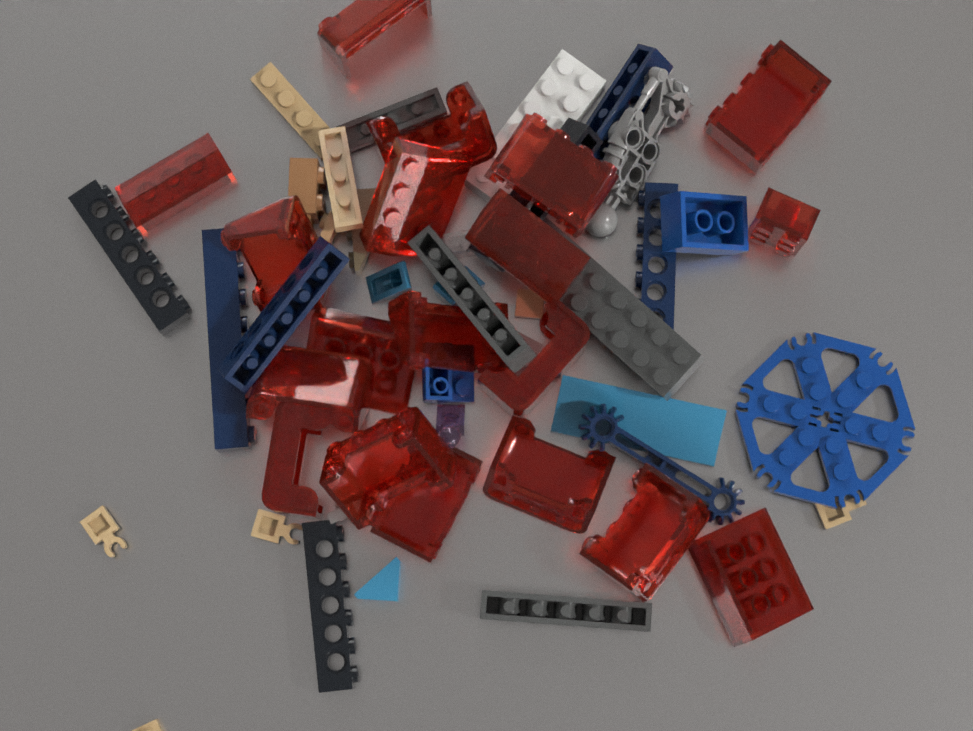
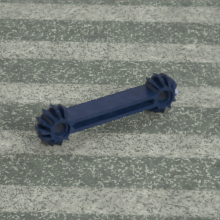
[578,404,745,525]

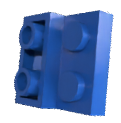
[421,344,474,404]

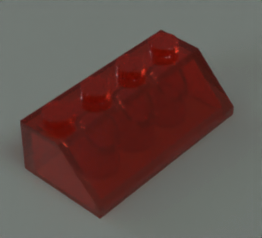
[115,133,236,234]
[465,188,590,308]

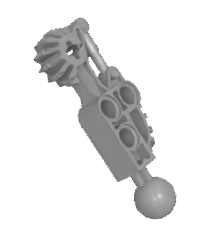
[584,66,694,237]

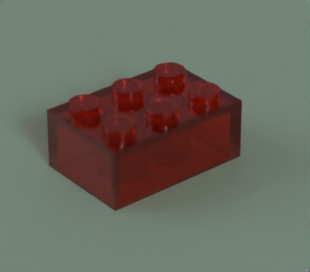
[748,187,821,257]

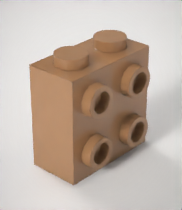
[287,158,327,228]

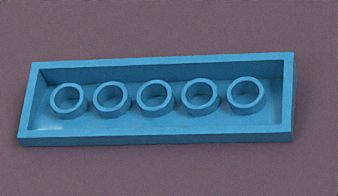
[551,375,727,467]

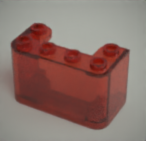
[705,39,832,174]
[366,81,497,194]
[484,112,619,239]
[478,295,590,418]
[262,398,340,521]
[319,406,457,530]
[368,430,483,564]
[579,462,710,602]

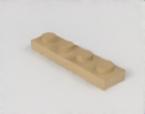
[250,62,330,161]
[318,126,364,233]

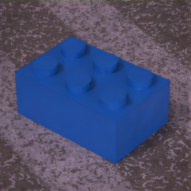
[660,191,749,255]

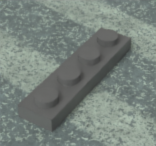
[336,87,447,152]

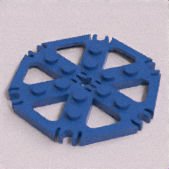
[735,332,915,509]

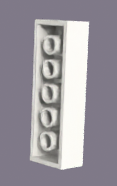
[464,49,606,209]

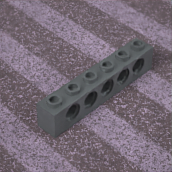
[408,225,537,373]
[480,590,652,632]

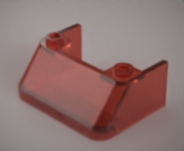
[317,0,432,79]

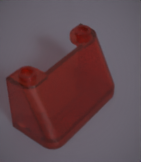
[221,195,329,313]
[388,290,510,378]
[246,345,373,434]
[483,415,616,534]

